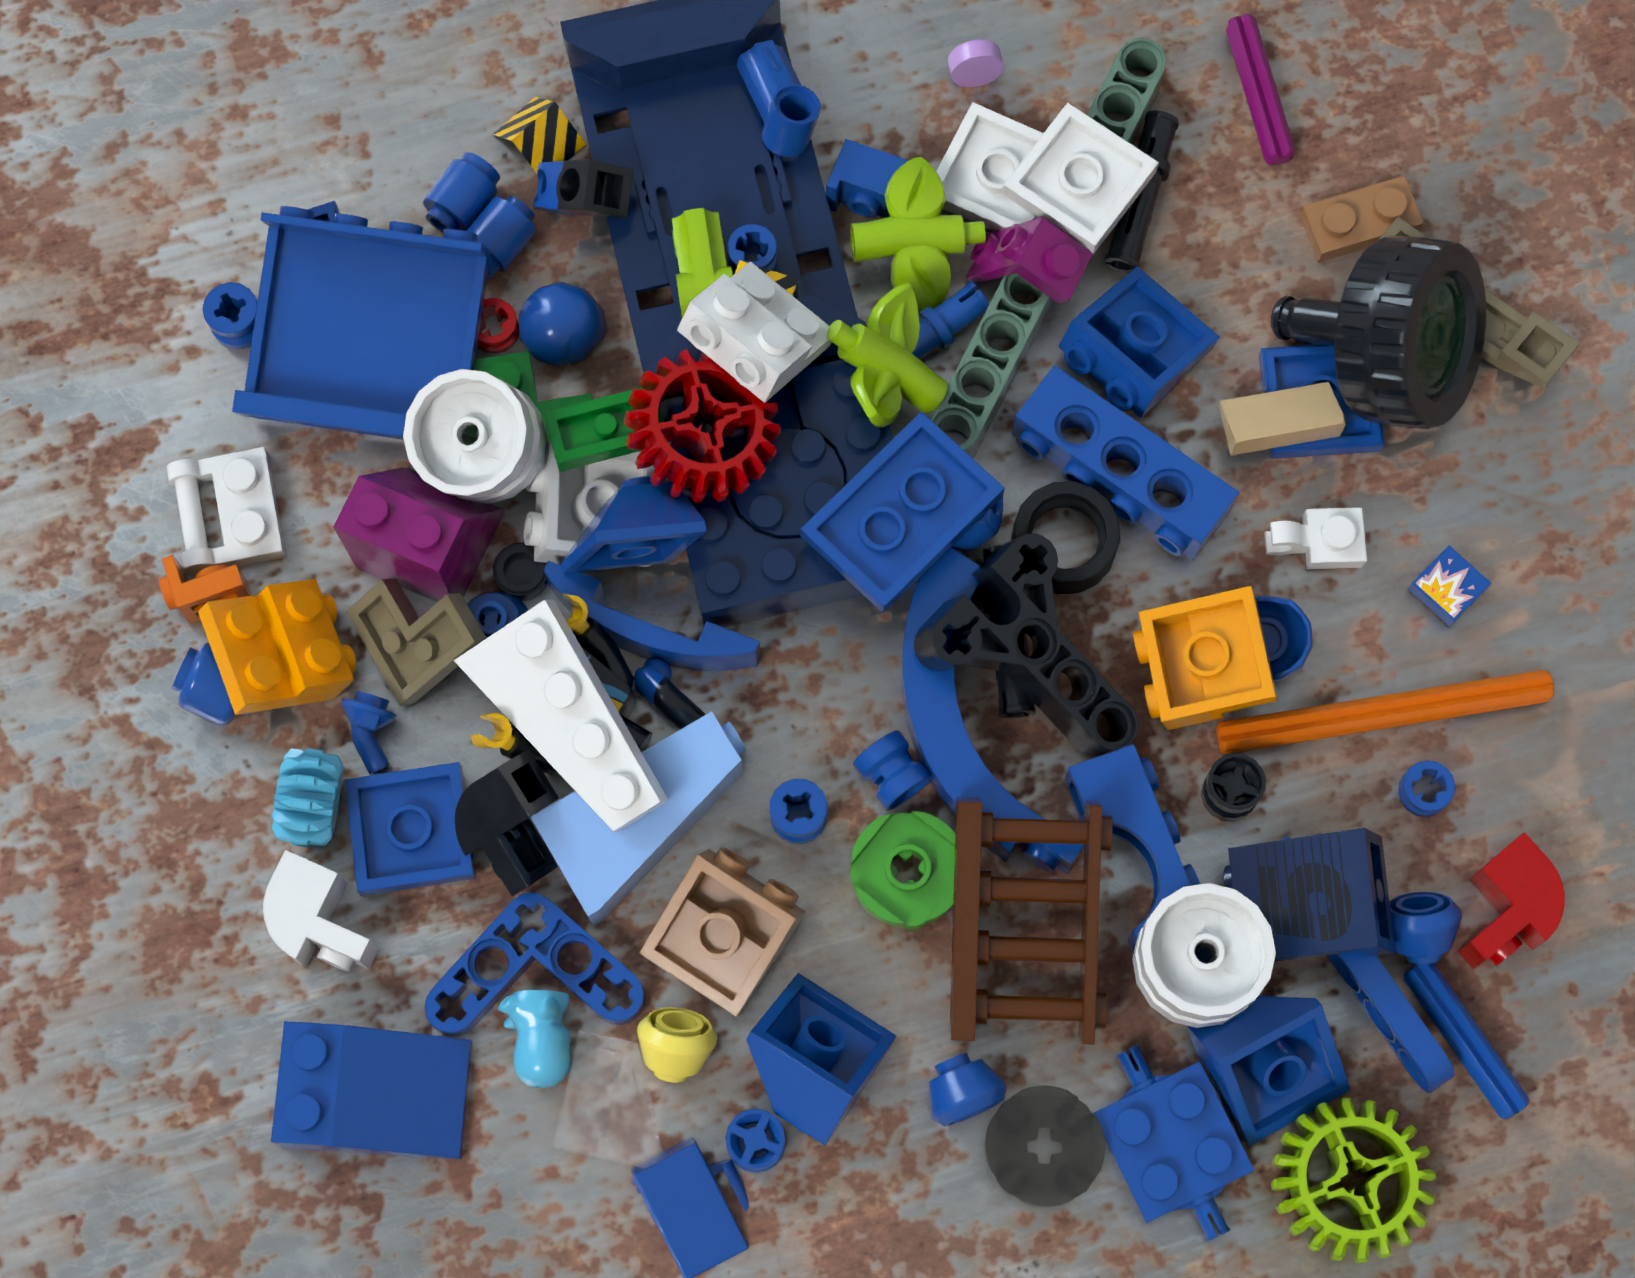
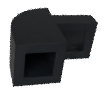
[455,749,559,896]

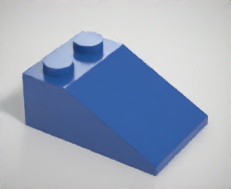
[271,1021,472,1160]

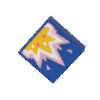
[1408,545,1491,627]

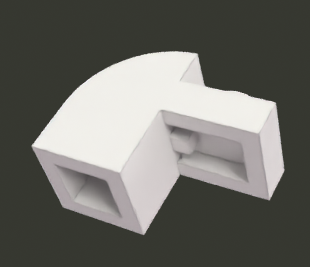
[263,850,379,972]

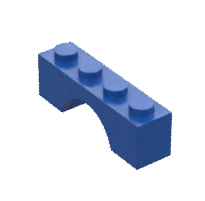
[1064,744,1213,964]

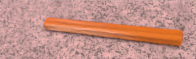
[1216,669,1555,754]

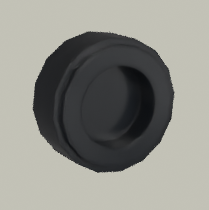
[492,542,548,601]

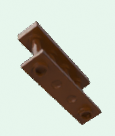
[949,797,1112,1045]

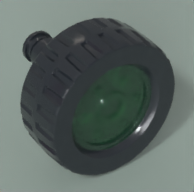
[1271,236,1486,429]

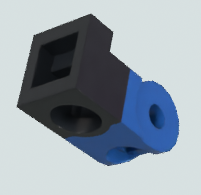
[533,159,633,219]

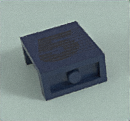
[1224,828,1395,962]

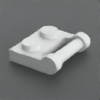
[166,447,286,575]

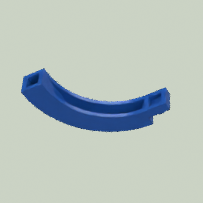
[902,547,1084,874]

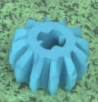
[272,748,344,848]

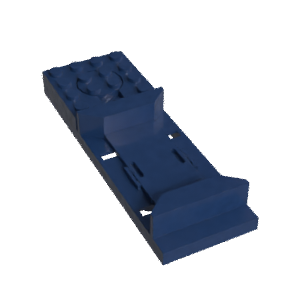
[560,0,919,628]

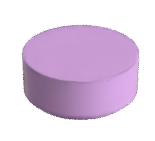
[947,39,1004,87]

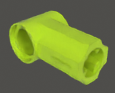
[672,208,733,318]

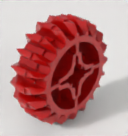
[624,349,781,504]

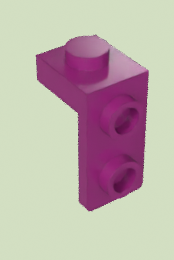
[966,217,1093,303]

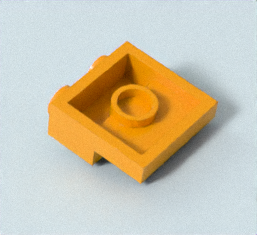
[198,579,356,715]
[1133,586,1278,730]

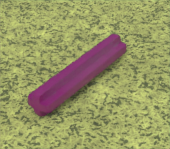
[1226,14,1295,166]

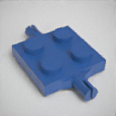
[1093,1045,1255,1241]

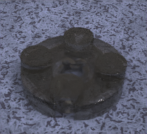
[984,1085,1105,1208]

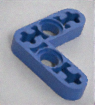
[424,892,646,1037]

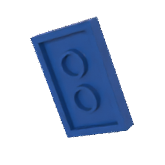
[800,412,1005,613]

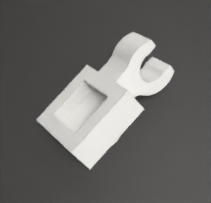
[1264,507,1367,569]

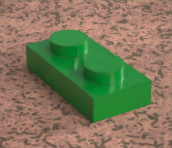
[543,387,664,472]

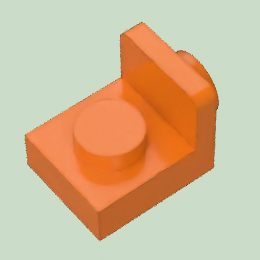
[158,554,253,624]

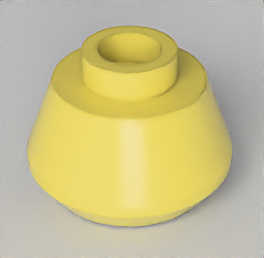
[637,1007,718,1083]

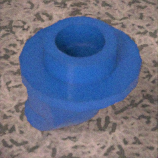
[340,691,397,774]

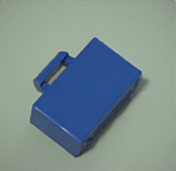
[631,1137,749,1278]

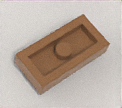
[1299,175,1424,262]

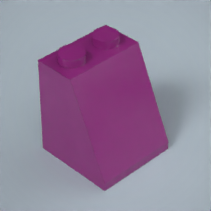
[333,467,505,602]

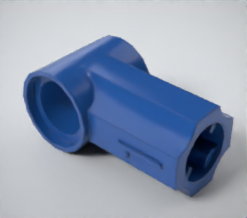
[737,40,821,157]

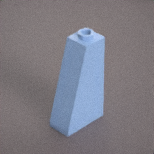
[531,712,746,926]

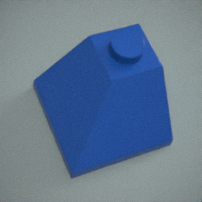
[561,476,707,574]
[746,973,897,1146]
[1186,996,1351,1146]

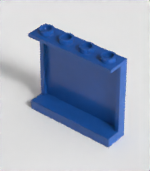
[232,206,491,440]

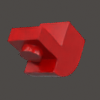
[1458,832,1565,969]

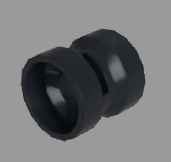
[1201,753,1266,822]

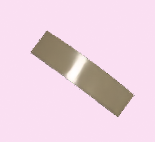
[1379,217,1580,387]

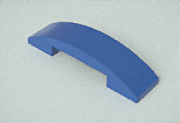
[544,561,761,671]

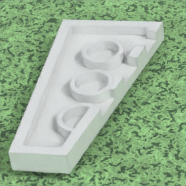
[454,599,668,832]

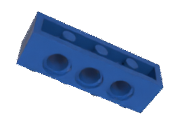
[1012,365,1239,561]

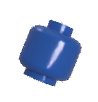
[171,642,250,725]

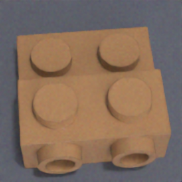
[639,847,806,1017]

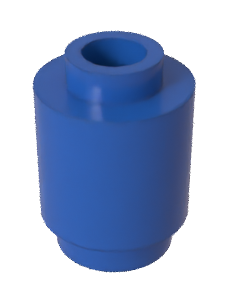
[423,152,500,233]
[467,196,537,279]

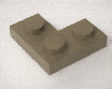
[346,579,487,706]

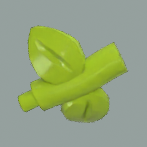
[850,157,986,312]
[827,282,948,427]

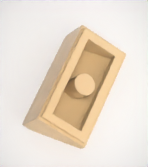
[1219,382,1346,456]

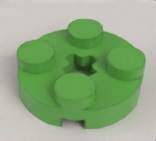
[850,811,955,930]

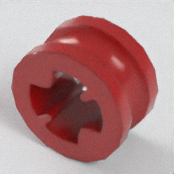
[477,298,520,354]

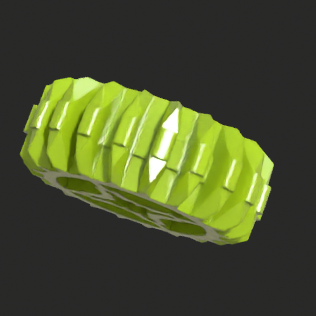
[1271,1098,1436,1264]

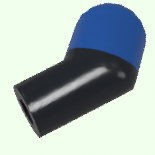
[634,657,706,730]

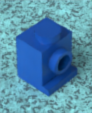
[826,139,907,218]

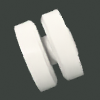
[403,369,547,504]
[1132,883,1276,1028]

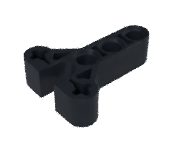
[914,533,1139,755]

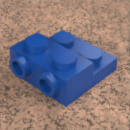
[1058,266,1220,418]

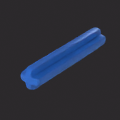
[1404,963,1530,1119]

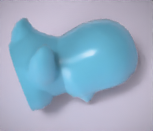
[498,990,572,1088]

